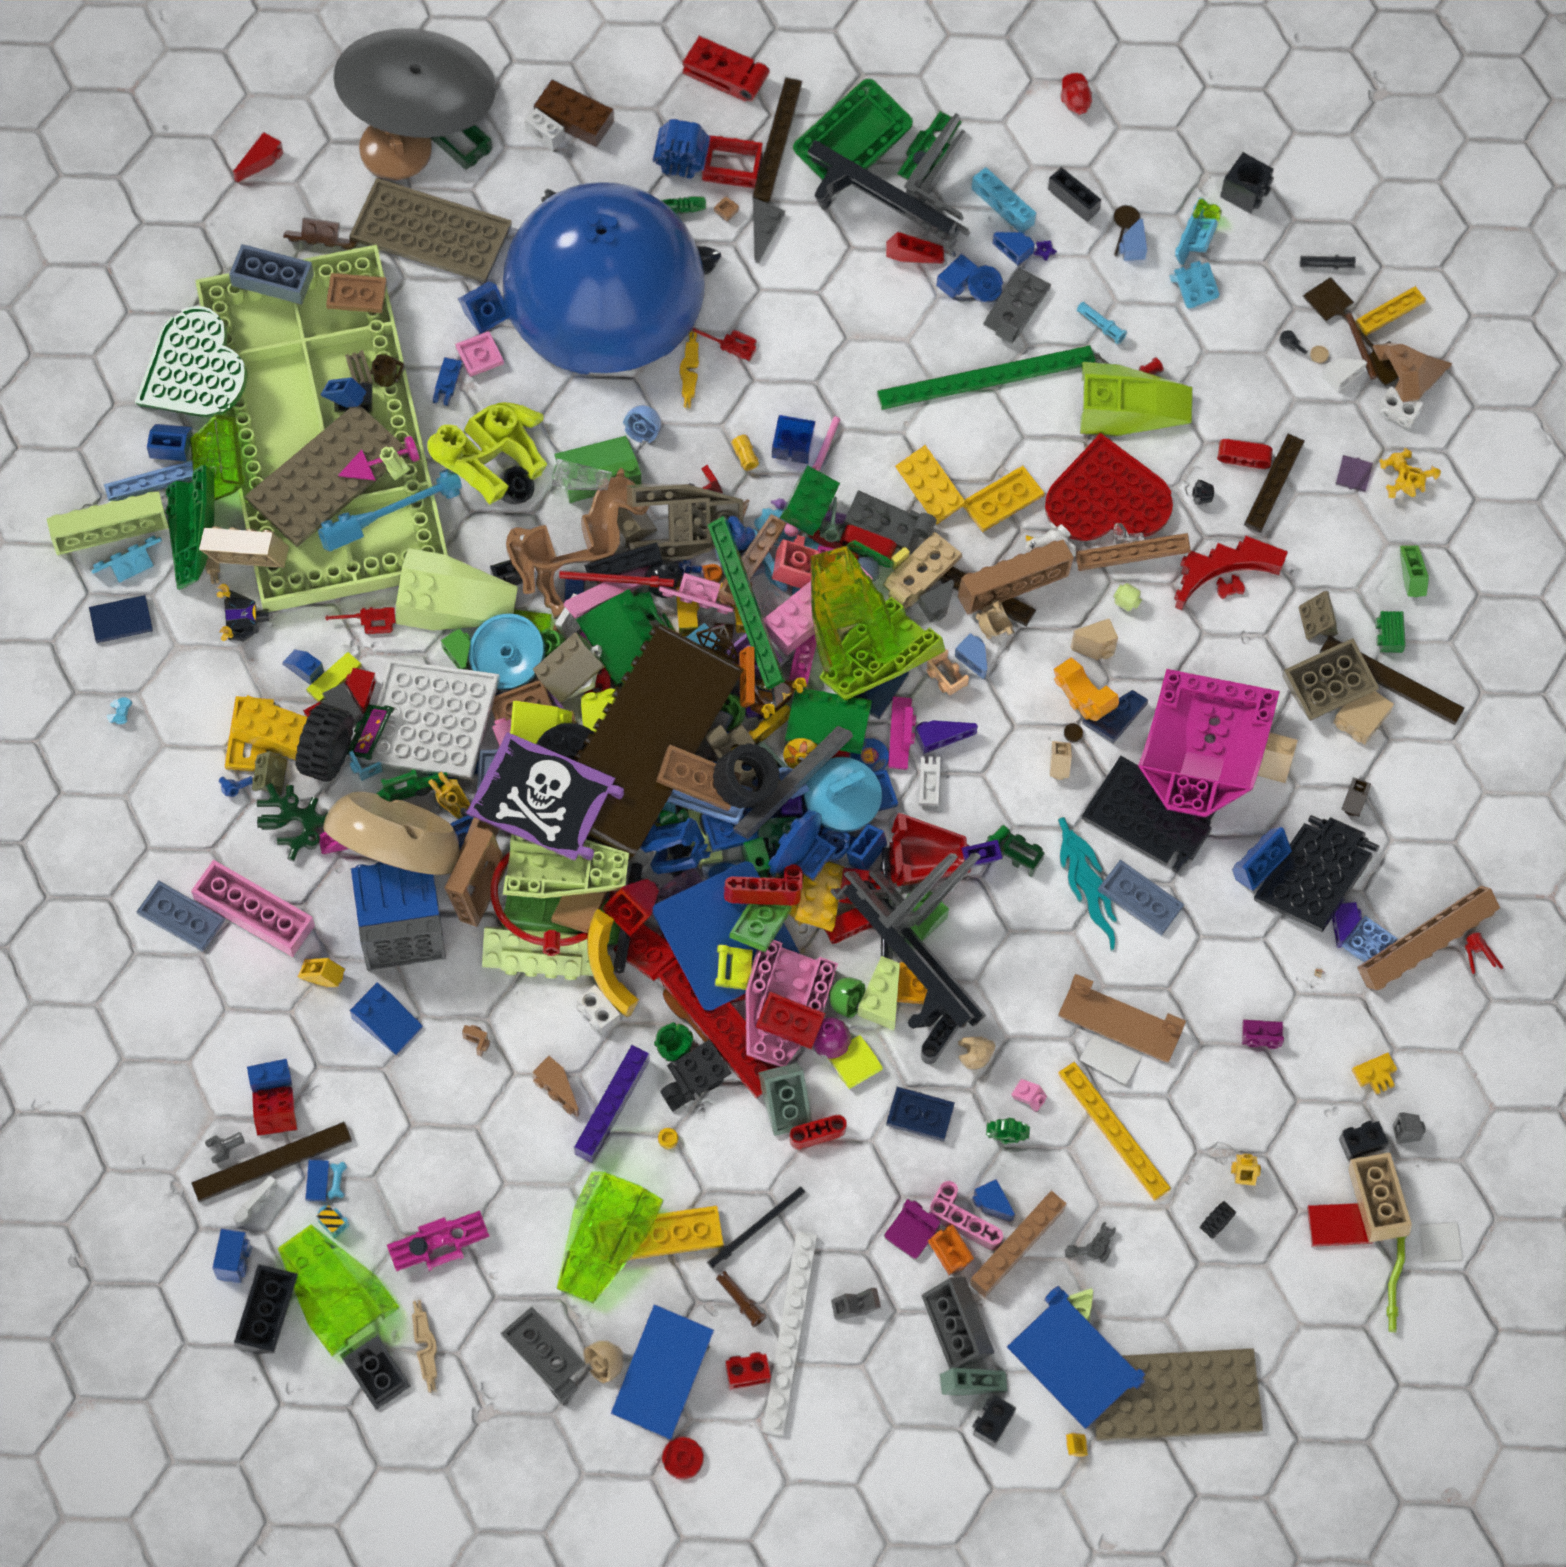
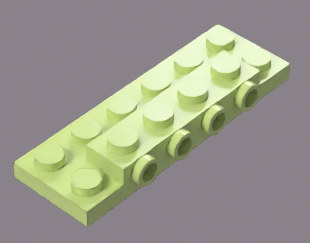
[482,927,593,980]

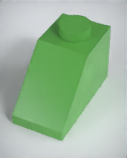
[441,628,471,670]

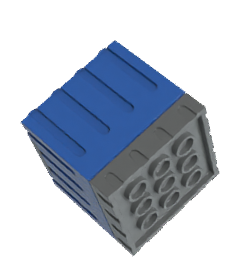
[351,862,446,971]

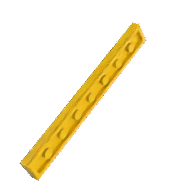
[1058,1061,1171,1201]

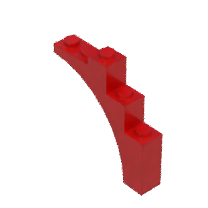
[1174,536,1288,610]

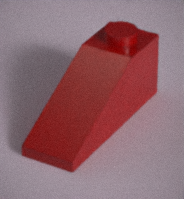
[233,132,283,183]
[886,231,944,264]

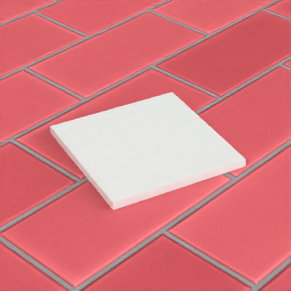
[360,659,500,780]

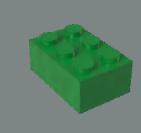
[780,465,840,536]

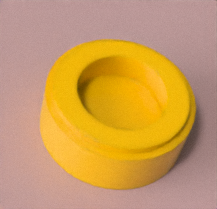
[658,1128,678,1149]

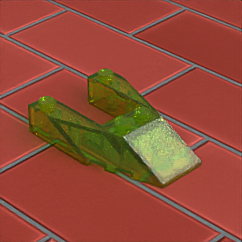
[811,546,902,675]

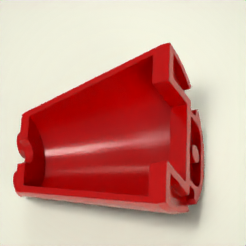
[889,813,971,887]

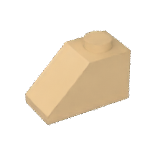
[1049,741,1072,780]

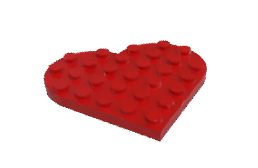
[1045,433,1173,541]

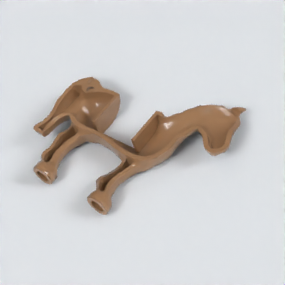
[506,468,649,619]

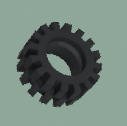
[1199,1201,1237,1239]

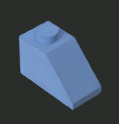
[1119,219,1147,261]
[954,633,987,680]

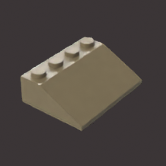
[1282,638,1379,721]

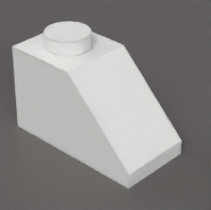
[1322,358,1367,392]

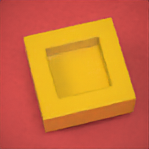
[1066,1433,1088,1457]

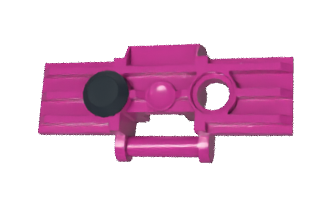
[387,1210,490,1272]

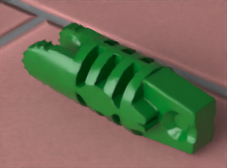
[661,196,706,214]

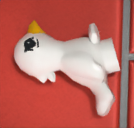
[1025,523,1077,556]

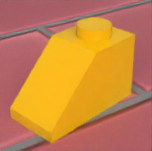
[297,958,345,987]

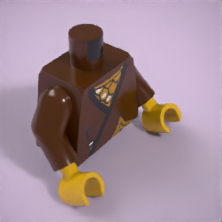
[750,674,807,721]

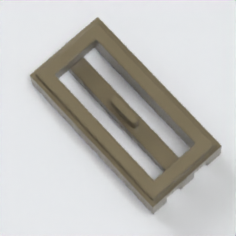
[345,350,373,384]

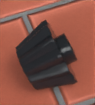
[1192,480,1215,505]

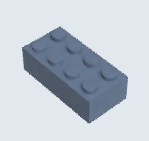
[229,244,314,305]

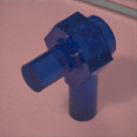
[679,560,702,576]

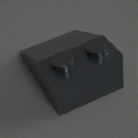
[340,1331,411,1410]

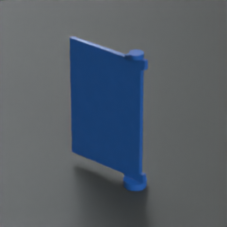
[1007,1286,1145,1430]

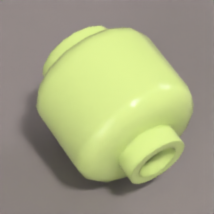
[1113,583,1142,611]

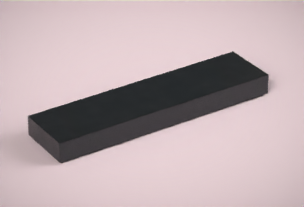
[584,542,663,584]

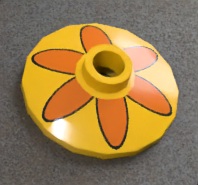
[783,738,817,769]

